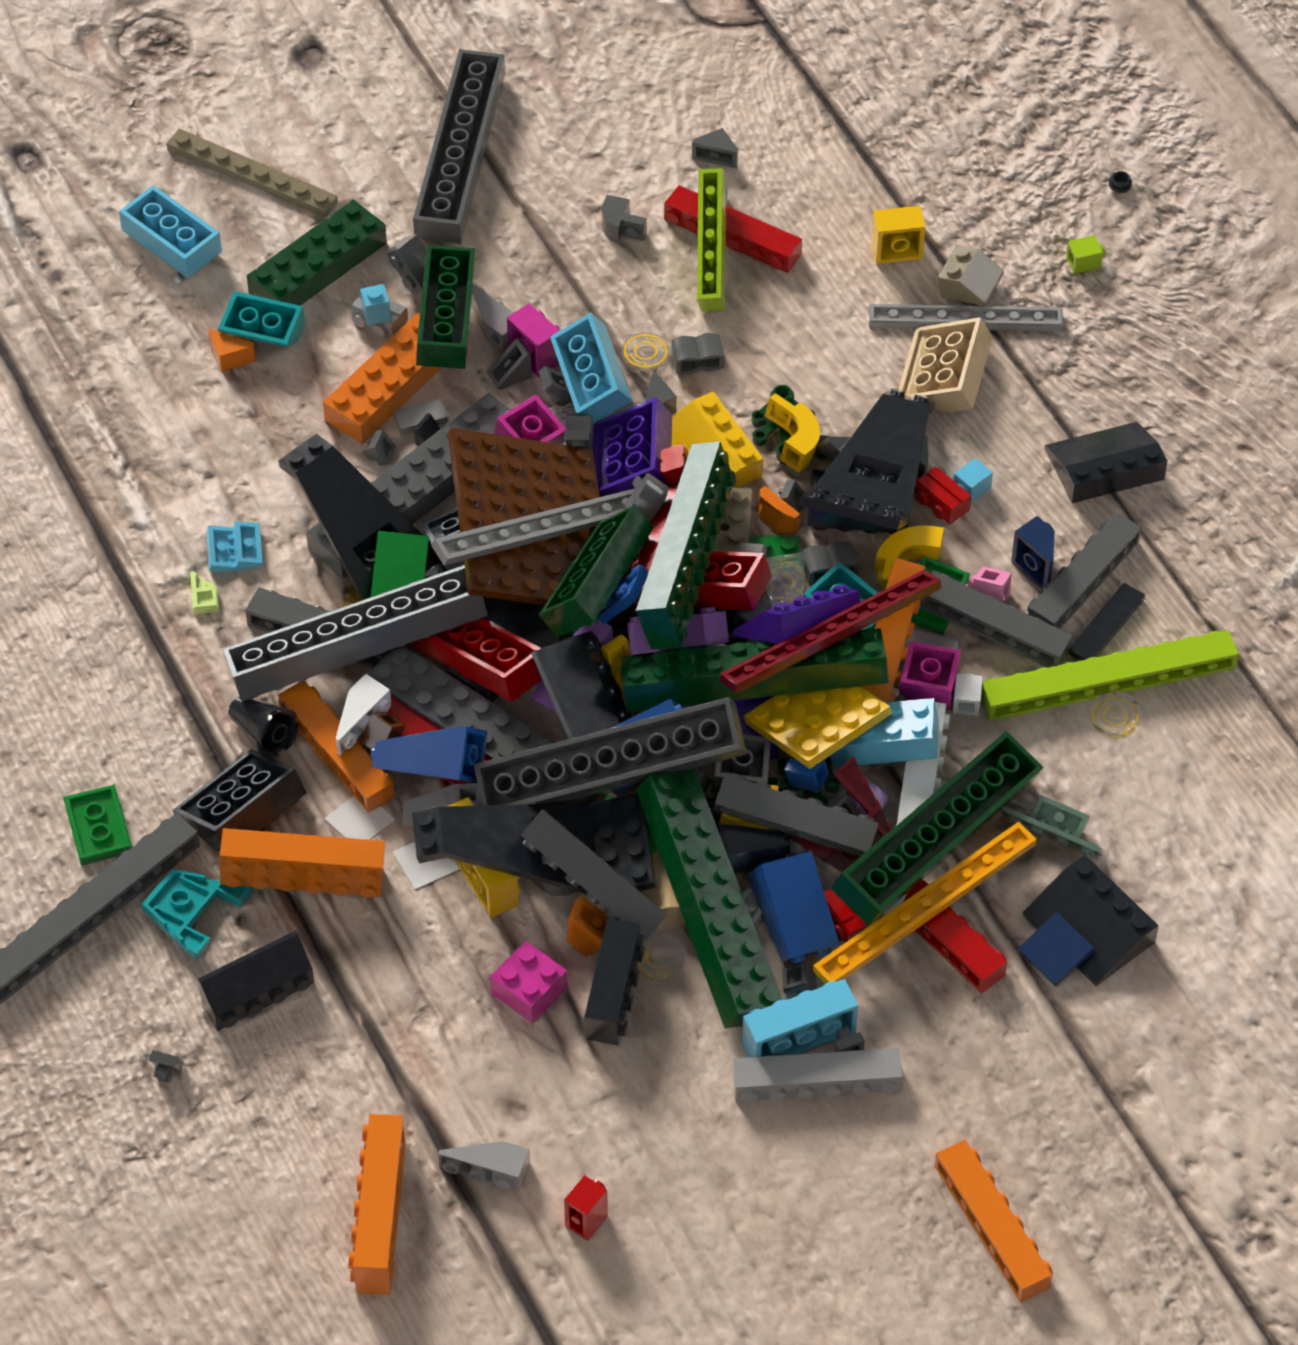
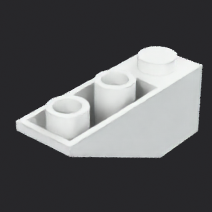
[336,674,391,755]

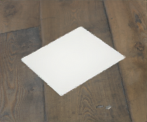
[324,796,395,840]
[393,842,460,889]

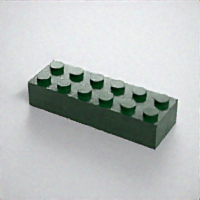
[246,199,387,306]
[416,245,475,369]
[539,505,654,638]

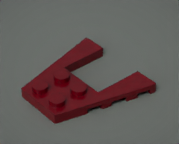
[784,756,893,873]

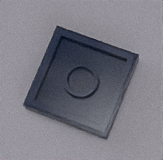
[1018,912,1095,987]

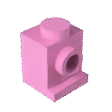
[970,566,1012,603]

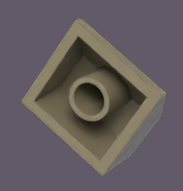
[938,245,1004,306]

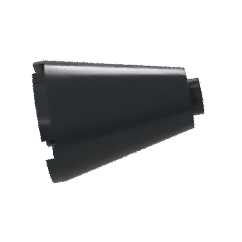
[228,697,299,757]
[718,823,790,874]

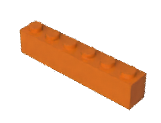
[861,558,925,703]
[278,681,395,813]
[934,1139,1053,1302]

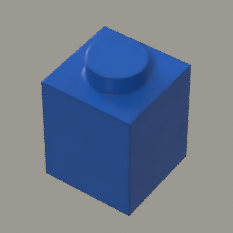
[784,757,829,792]

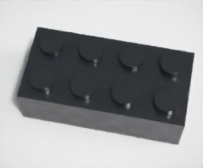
[584,918,645,1046]

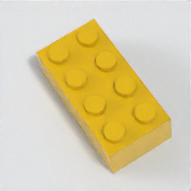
[449,797,521,918]

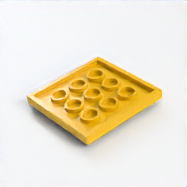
[744,686,892,769]

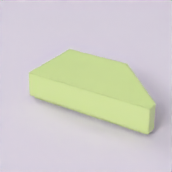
[190,572,219,615]

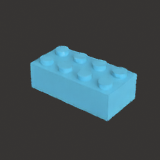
[119,185,222,278]
[550,312,632,423]
[830,698,939,767]
[742,979,858,1057]

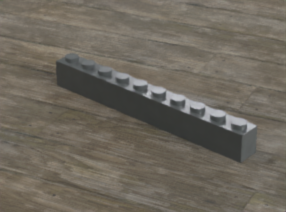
[0,813,200,1005]

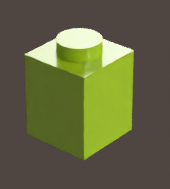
[1066,235,1105,274]

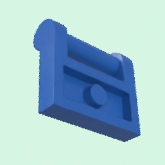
[598,565,648,624]

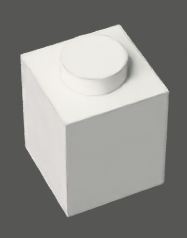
[953,674,983,716]

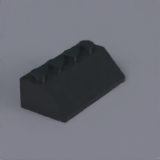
[197,931,315,1031]

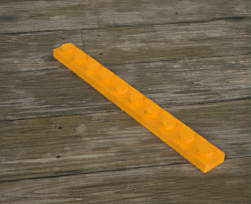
[813,822,1037,984]

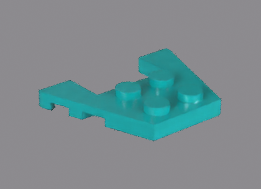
[142,869,254,961]

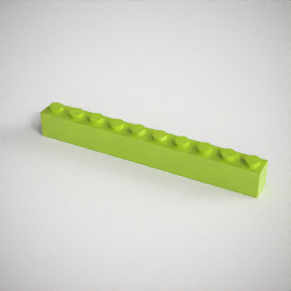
[981,630,1239,721]

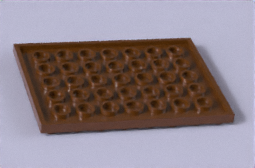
[448,427,600,605]

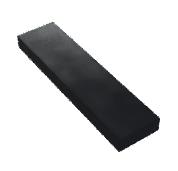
[1068,583,1145,661]

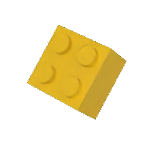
[871,206,926,264]

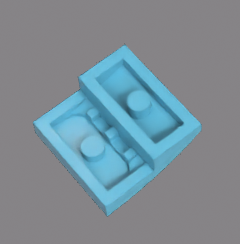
[206,521,263,572]

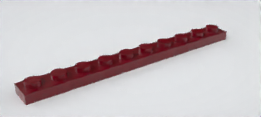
[720,570,941,693]

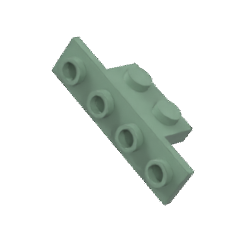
[1001,795,1104,857]

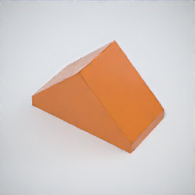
[208,328,256,372]

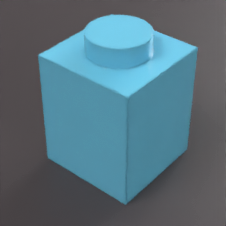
[360,284,391,326]
[953,458,993,503]

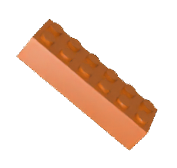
[323,313,442,444]
[220,828,385,898]
[348,1114,406,1295]

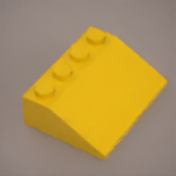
[672,391,763,488]

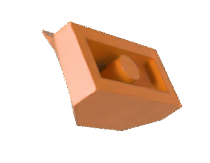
[757,486,800,535]
[565,896,612,957]

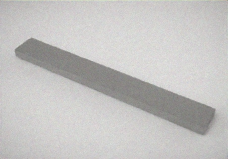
[869,304,1063,331]

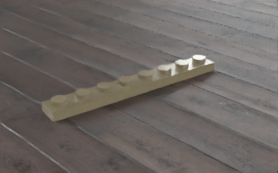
[166,129,338,217]

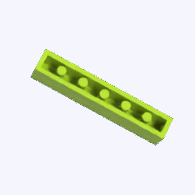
[697,168,726,312]

